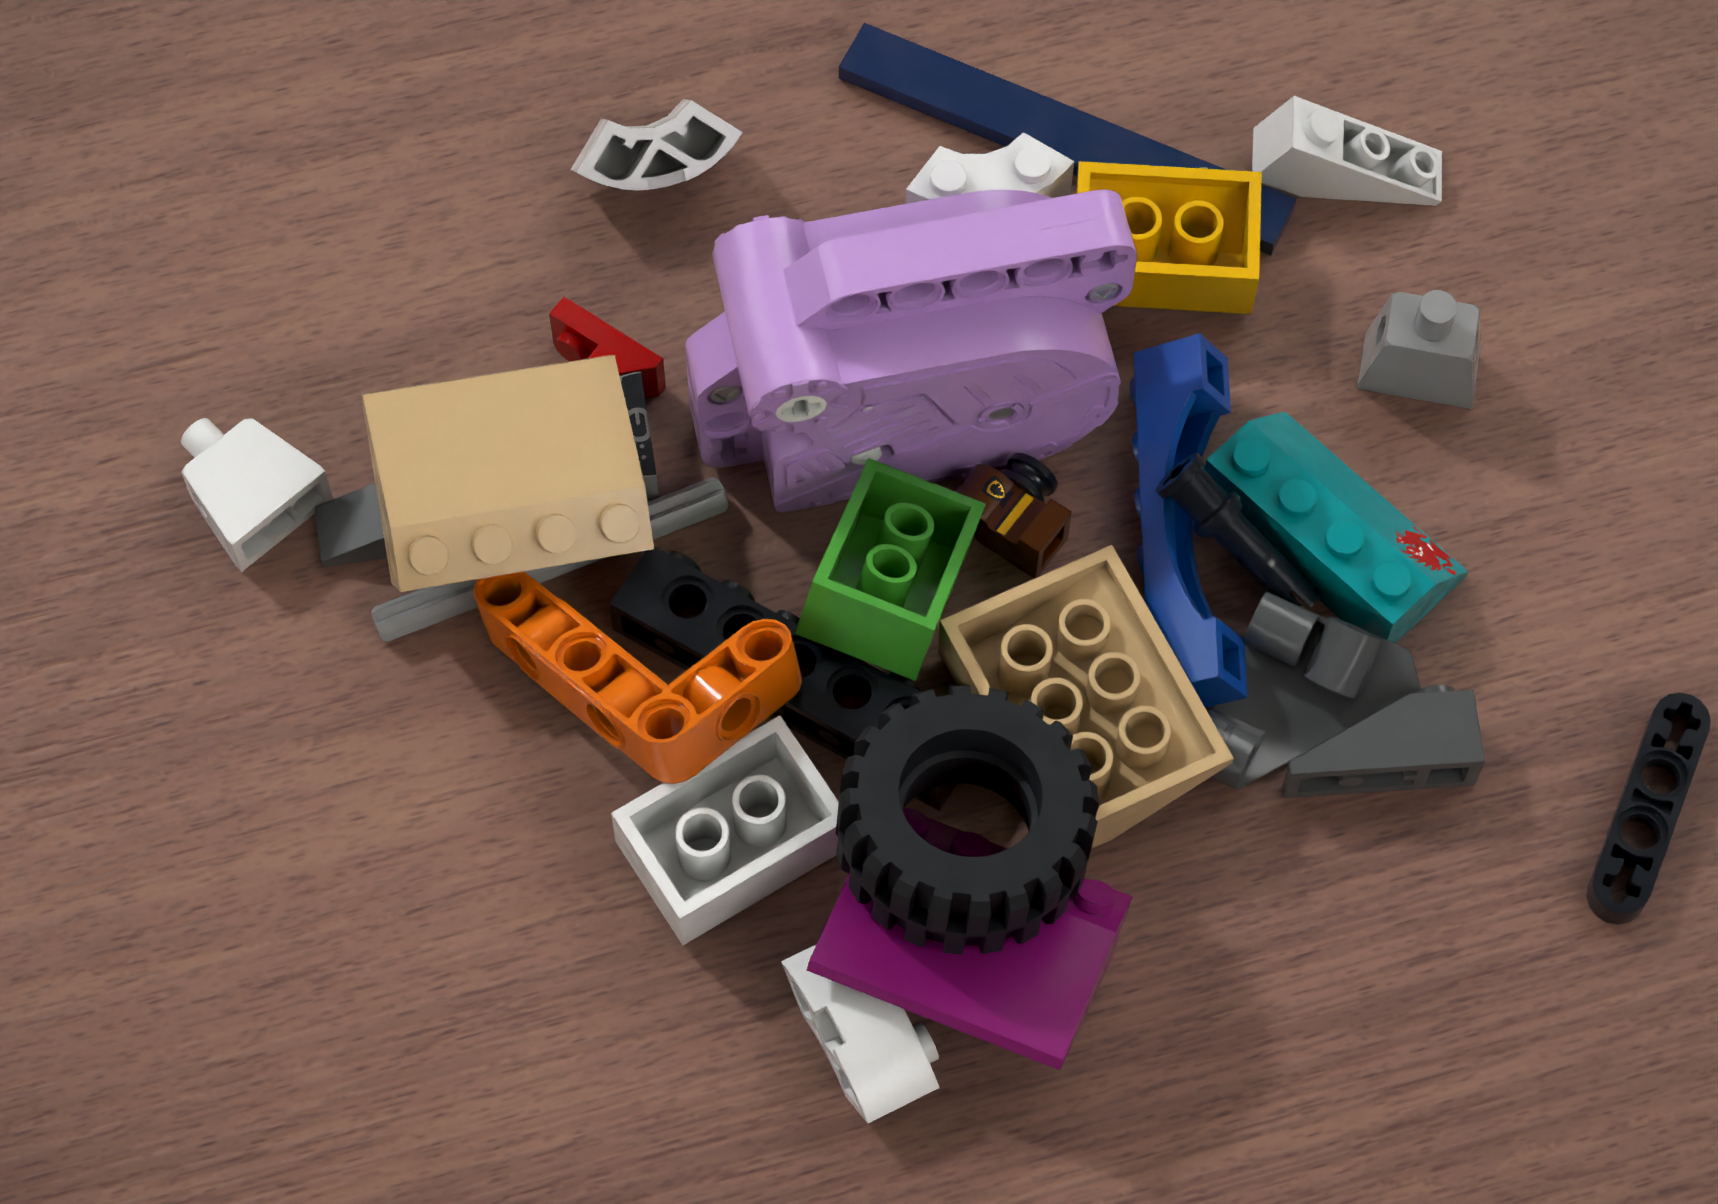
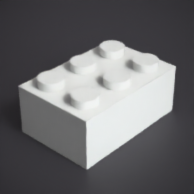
[611,716,839,945]

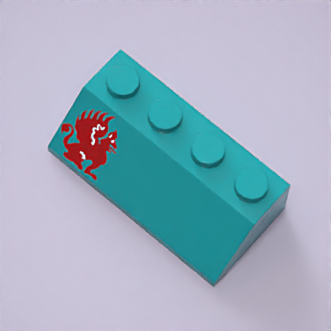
[1204,411,1469,643]

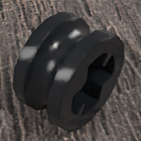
[1000,453,1058,503]

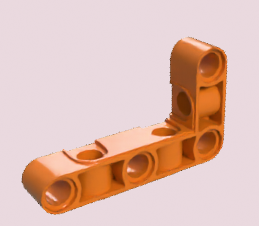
[473,571,802,784]

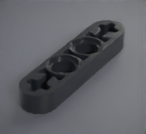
[1586,692,1711,925]

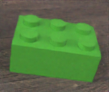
[795,458,986,681]

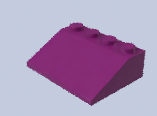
[806,808,1133,1070]

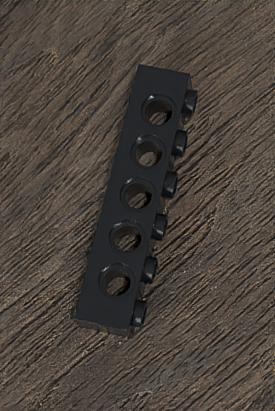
[609,546,957,811]

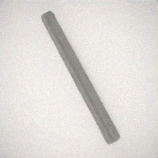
[371,477,728,642]

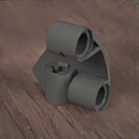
[1207,592,1421,790]

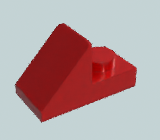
[549,296,666,399]

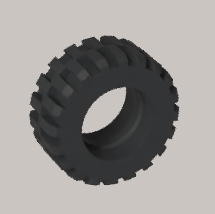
[835,685,1099,955]

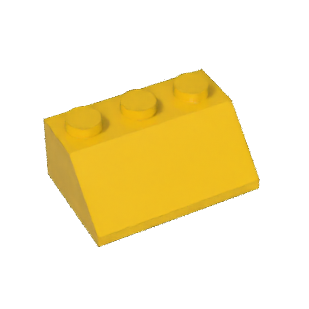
[1076,161,1262,314]

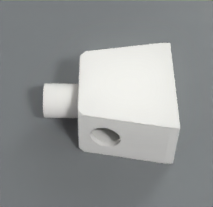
[181,418,333,572]

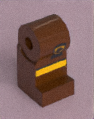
[955,464,1072,579]

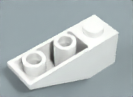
[1252,96,1442,206]

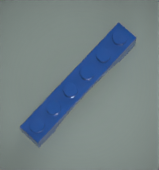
[1130,333,1248,708]

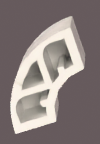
[570,99,743,191]
[906,132,1074,204]
[781,945,940,1123]

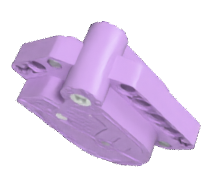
[685,190,1137,513]

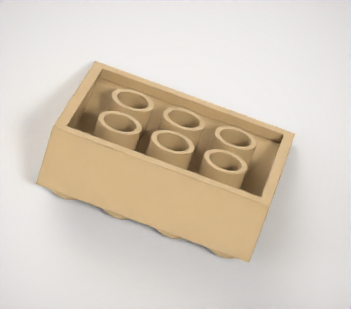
[361,355,654,592]
[938,545,1234,849]

